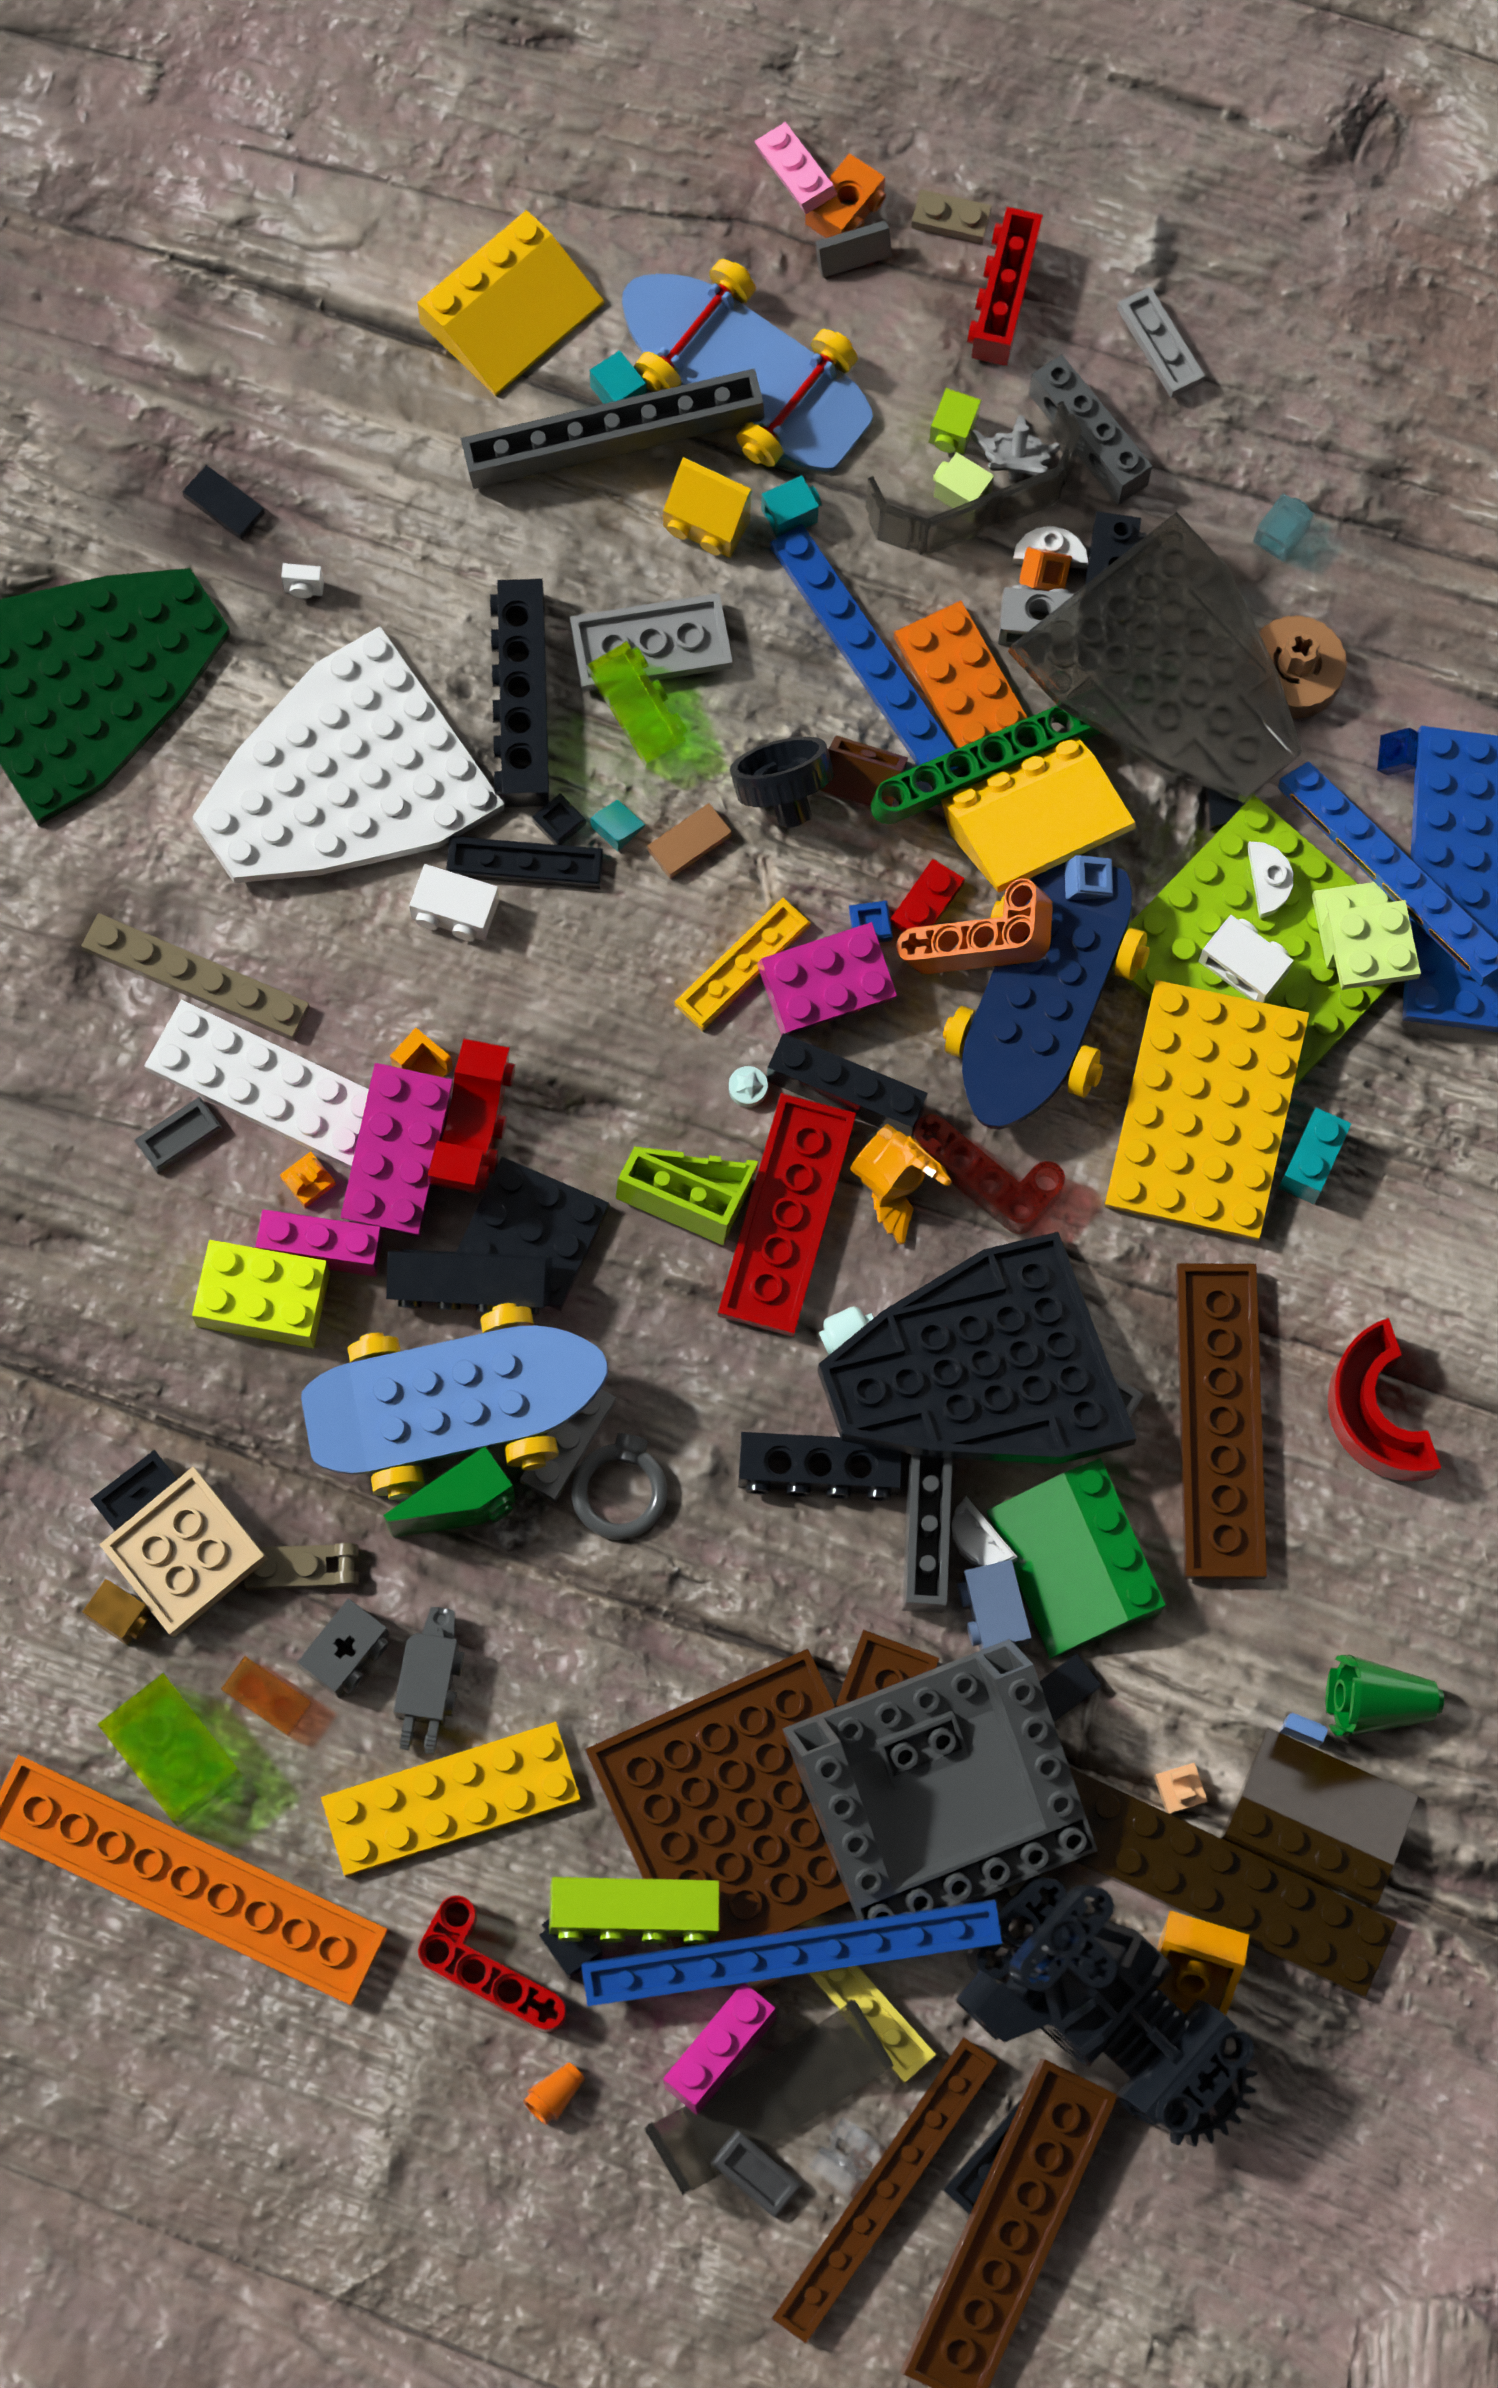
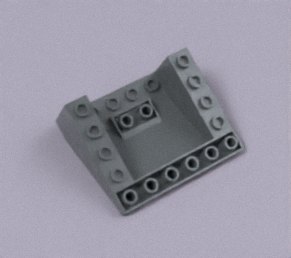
[783,1639,1098,1921]

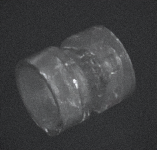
[808,2117,886,2199]

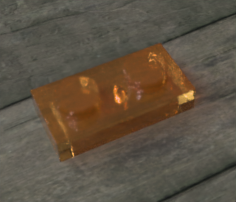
[221,1656,312,1737]

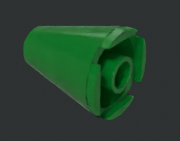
[1325,1655,1444,1737]

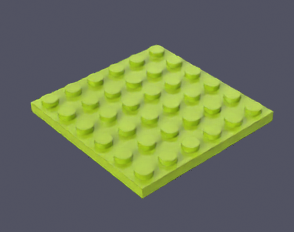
[1112,795,1394,1090]

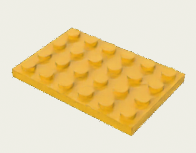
[1105,980,1309,1241]

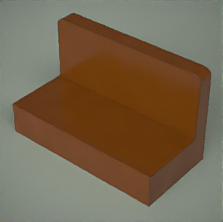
[820,735,908,807]

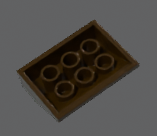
[1220,1727,1418,1909]

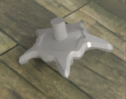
[970,415,1061,480]

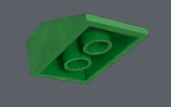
[384,1446,516,1538]

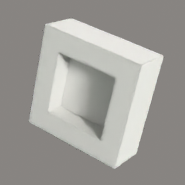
[281,563,324,598]

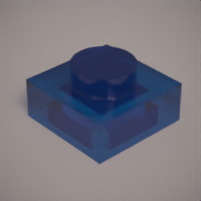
[1377,728,1419,775]

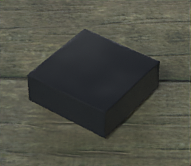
[532,793,586,845]

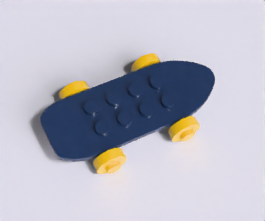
[943,860,1150,1130]

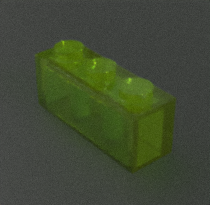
[587,641,688,768]

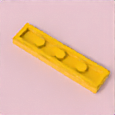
[675,898,811,1032]

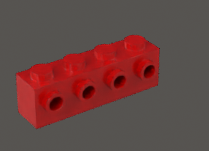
[967,207,1043,366]

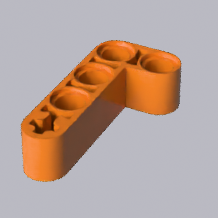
[896,878,1053,974]

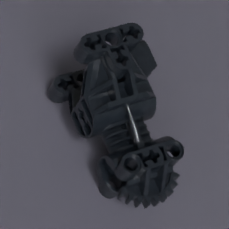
[955,1877,1258,2147]

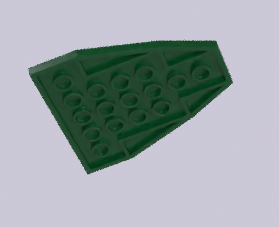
[0,568,231,826]

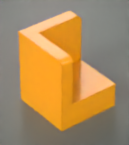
[390,1028,453,1078]

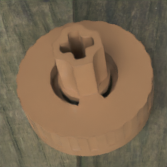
[1244,615,1347,719]

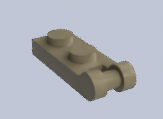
[245,1543,359,1590]

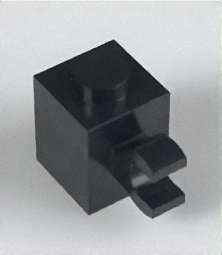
[539,1919,602,1979]

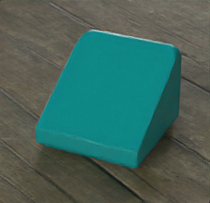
[590,799,645,852]

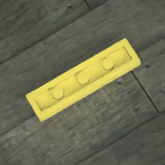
[807,1966,936,2084]

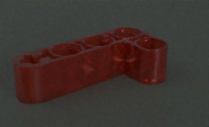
[913,1114,1065,1234]

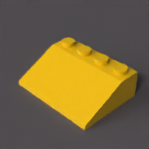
[417,210,604,397]
[941,737,1136,893]

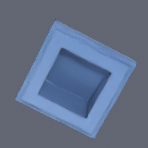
[1065,855,1113,900]

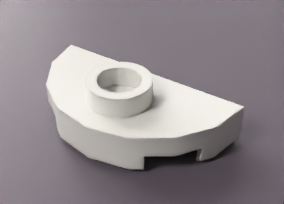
[1012,526,1088,568]
[1247,841,1293,918]
[951,1496,1017,1567]

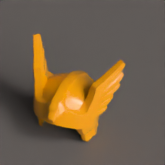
[850,1124,952,1245]

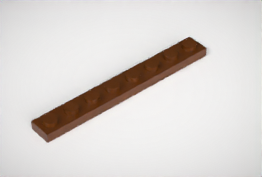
[771,2037,998,2344]

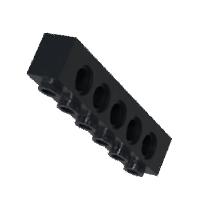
[490,579,550,808]

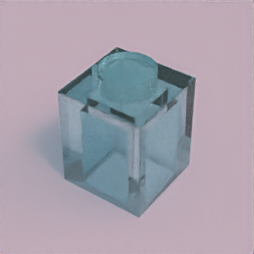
[1253,493,1314,562]

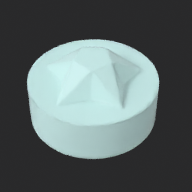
[729,1066,768,1108]

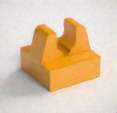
[280,1151,336,1208]

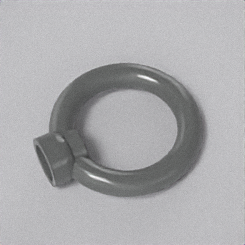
[571,1433,668,1540]

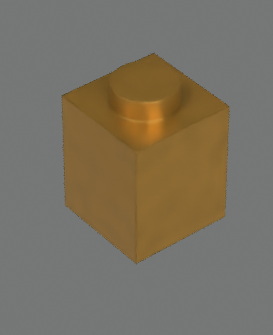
[82,1579,150,1645]

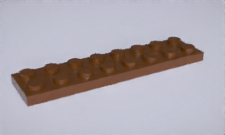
[1176,1263,1267,1579]
[900,2058,1116,2388]

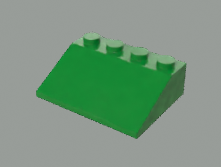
[986,1458,1166,1659]

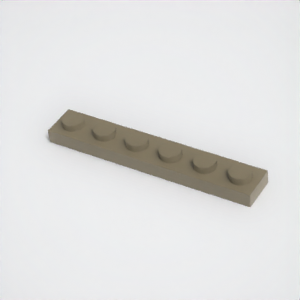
[81,913,310,1041]

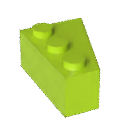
[615,1146,759,1245]

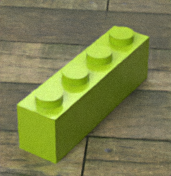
[549,1877,719,1944]

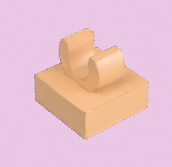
[1154,1762,1208,1814]

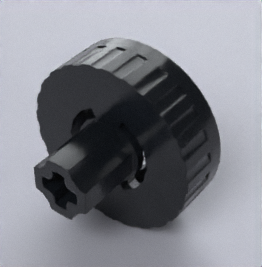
[730,736,834,828]

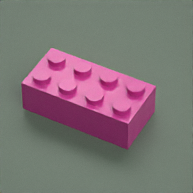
[340,1063,454,1237]

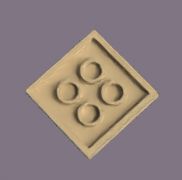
[99,1467,268,1638]

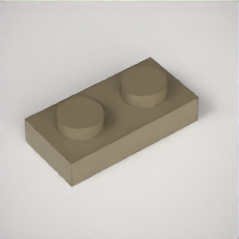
[911,189,992,245]

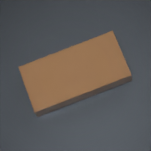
[647,803,732,879]

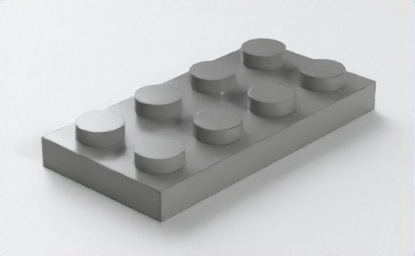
[570,593,733,692]

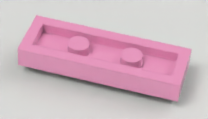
[754,122,837,214]

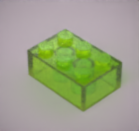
[97,1673,243,1827]

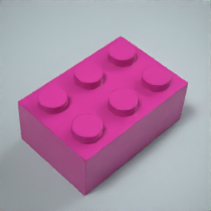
[757,922,897,1036]

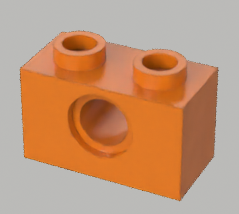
[805,153,886,238]

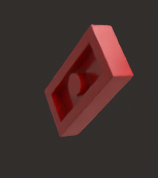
[890,858,965,932]

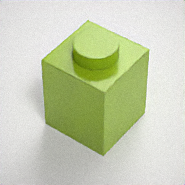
[929,388,981,455]

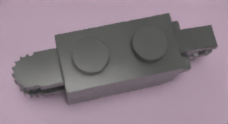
[393,1607,464,1755]

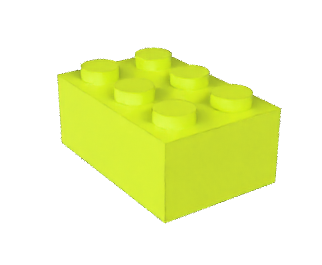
[192,1239,330,1349]

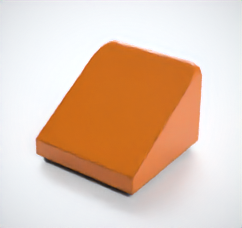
[1019,547,1072,591]

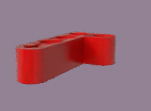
[418,1895,566,2033]

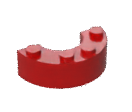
[427,1038,516,1194]
[1328,1318,1441,1481]

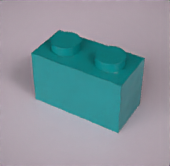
[1278,1107,1352,1204]

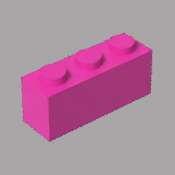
[255,1209,384,1277]
[663,1983,777,2115]

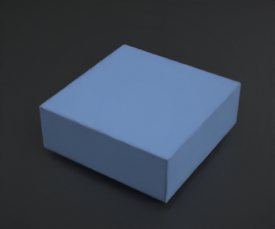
[1280,1713,1328,1748]

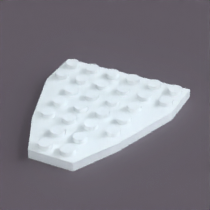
[192,626,504,883]

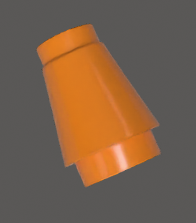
[523,2062,585,2125]

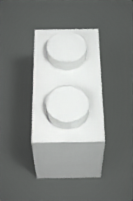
[409,864,500,941]
[1198,915,1294,1003]

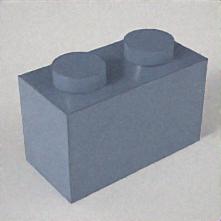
[957,1559,1032,1650]

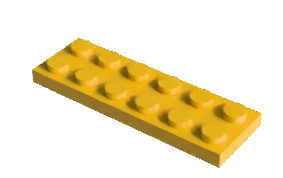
[321,1721,581,1877]

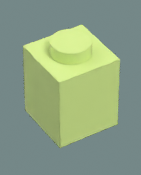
[933,452,994,520]

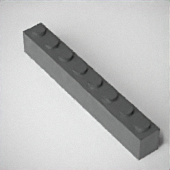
[460,368,765,489]

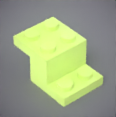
[1312,882,1421,990]

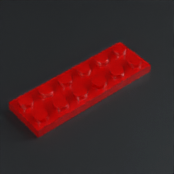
[717,1093,856,1337]

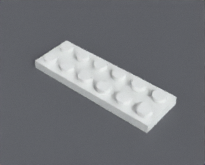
[144,1000,369,1169]

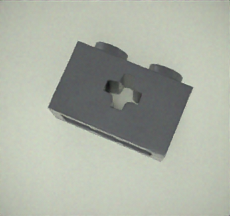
[297,1598,389,1698]

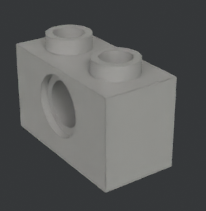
[998,585,1080,652]

